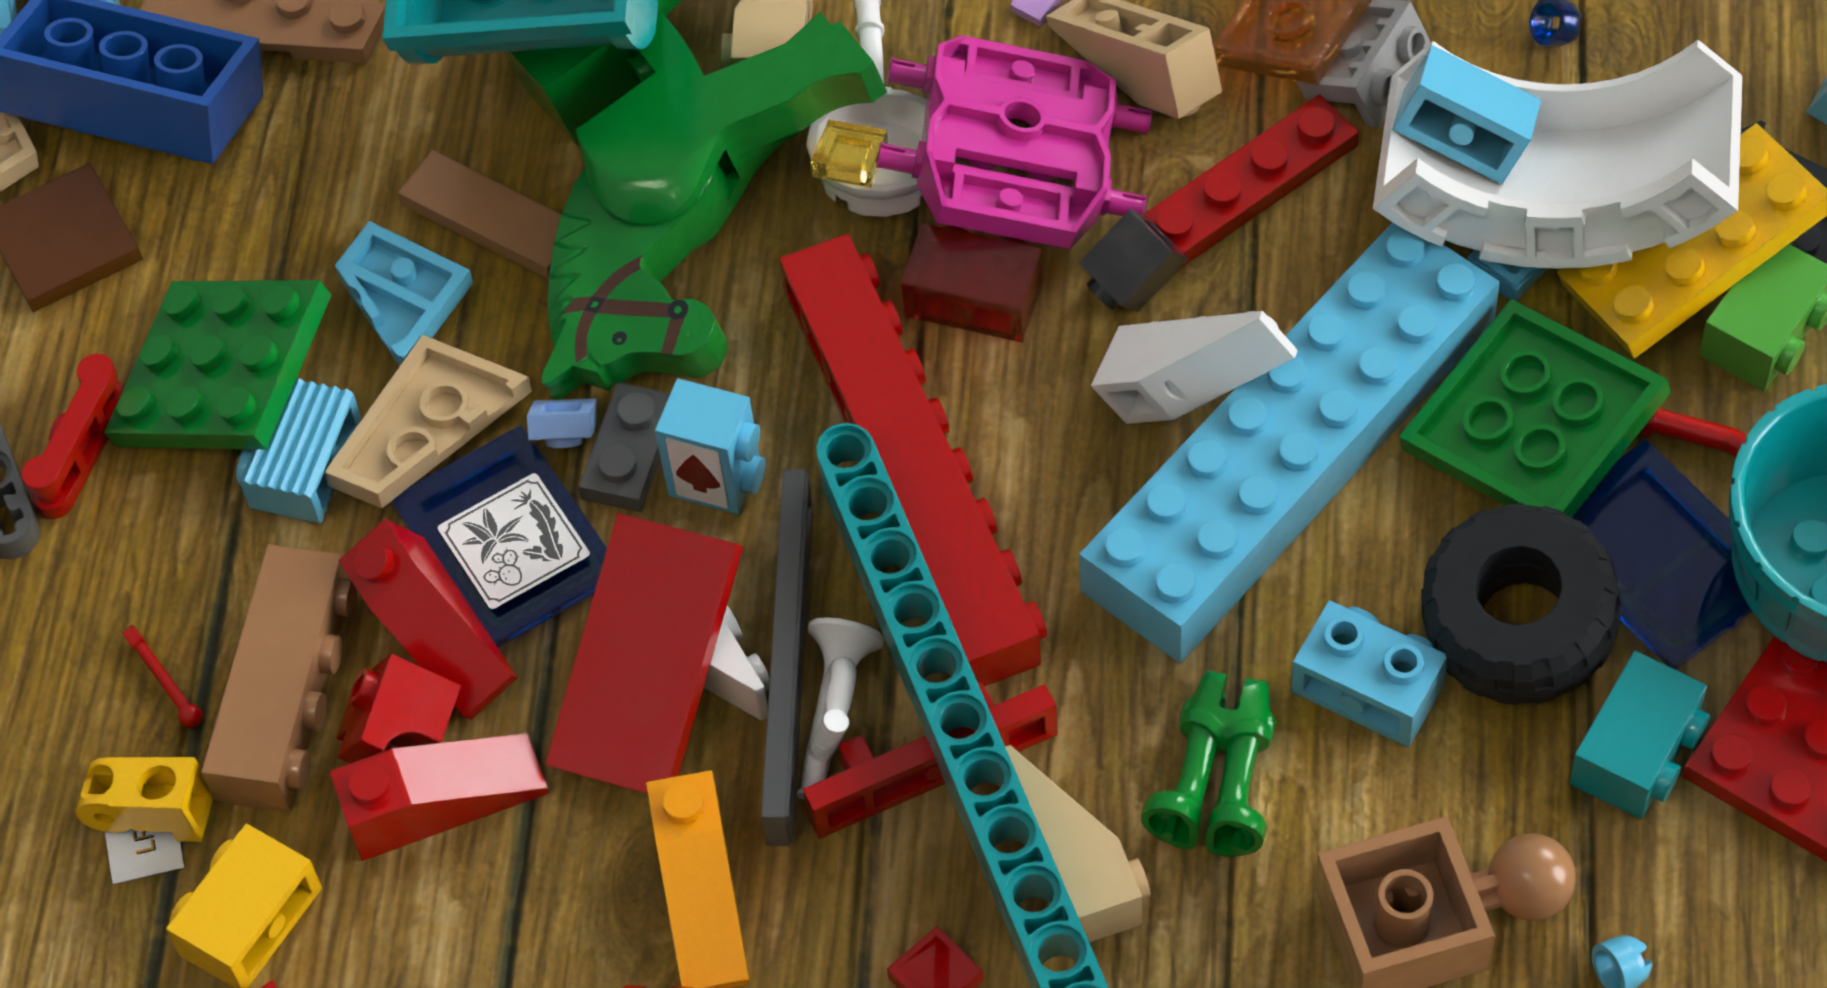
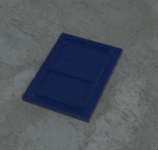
[391,425,607,648]
[1572,440,1752,670]

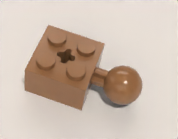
[1314,816,1576,988]

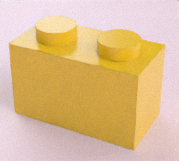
[166,823,322,988]

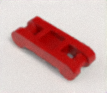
[21,353,124,519]

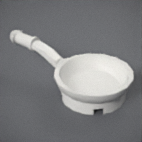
[806,0,926,217]

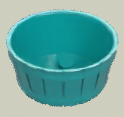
[1729,384,1827,664]

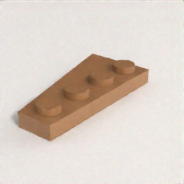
[140,0,386,64]

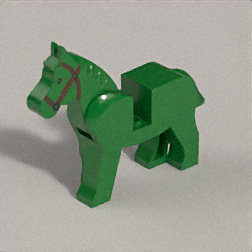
[504,0,887,400]

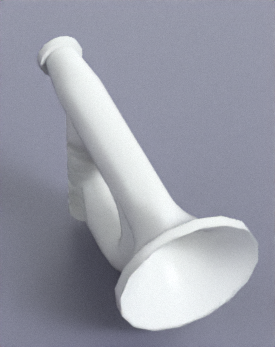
[797,617,884,800]

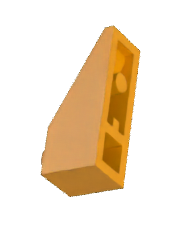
[646,770,750,988]

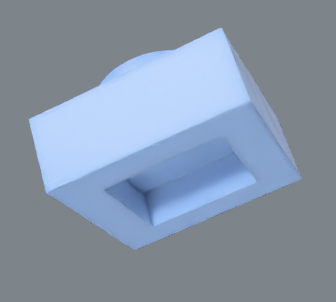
[527,398,598,448]

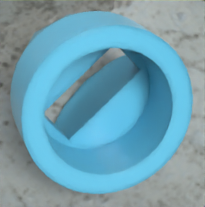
[1591,935,1653,988]

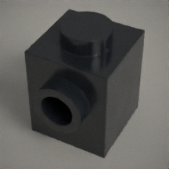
[1079,209,1189,312]

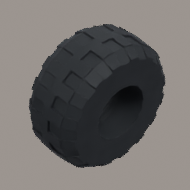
[1421,503,1621,705]

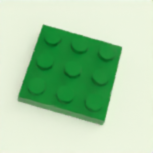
[104,280,332,450]
[1399,299,1671,518]

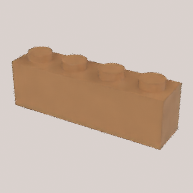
[201,544,358,812]

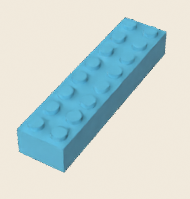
[1079,222,1500,664]

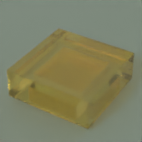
[811,119,888,187]

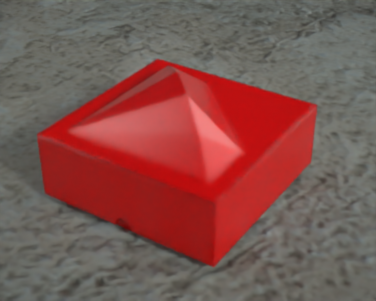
[887,926,984,988]

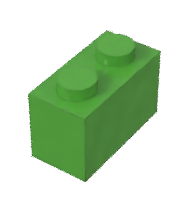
[1699,244,1827,392]

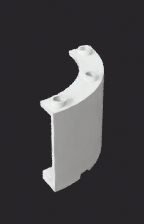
[1373,40,1742,269]

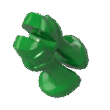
[1141,670,1276,857]

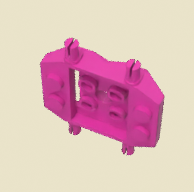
[876,35,1152,249]

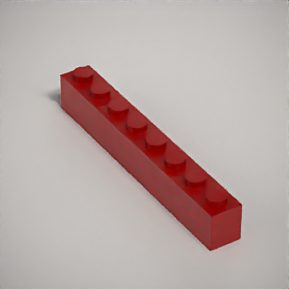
[779,233,1047,687]

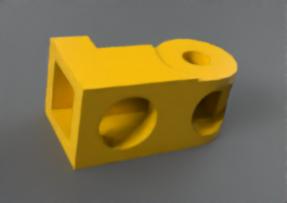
[75,757,213,842]

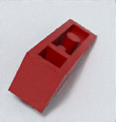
[338,519,518,720]
[329,733,549,861]

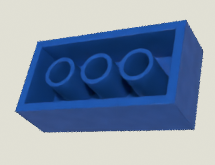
[0,0,263,164]

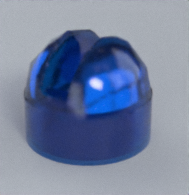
[1529,0,1582,47]

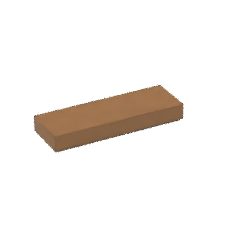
[398,150,561,279]

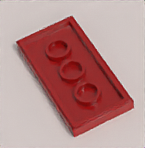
[545,513,744,794]

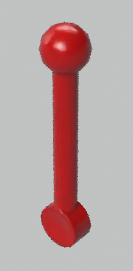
[122,625,204,729]

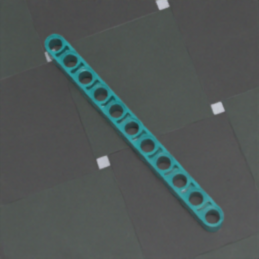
[816,423,1109,988]

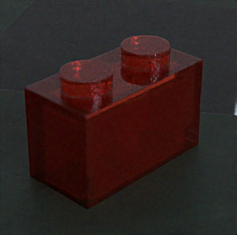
[901,222,1043,343]

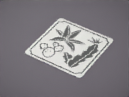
[438,473,590,609]

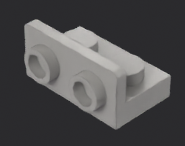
[1296,0,1430,128]

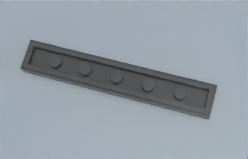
[761,469,813,846]

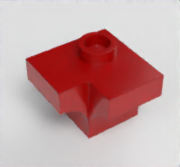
[336,653,461,764]

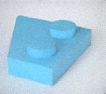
[335,221,473,367]

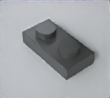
[579,382,671,513]

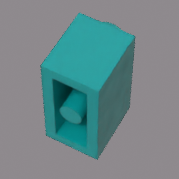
[1569,650,1710,820]

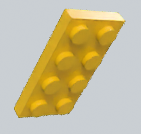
[1557,123,1827,359]

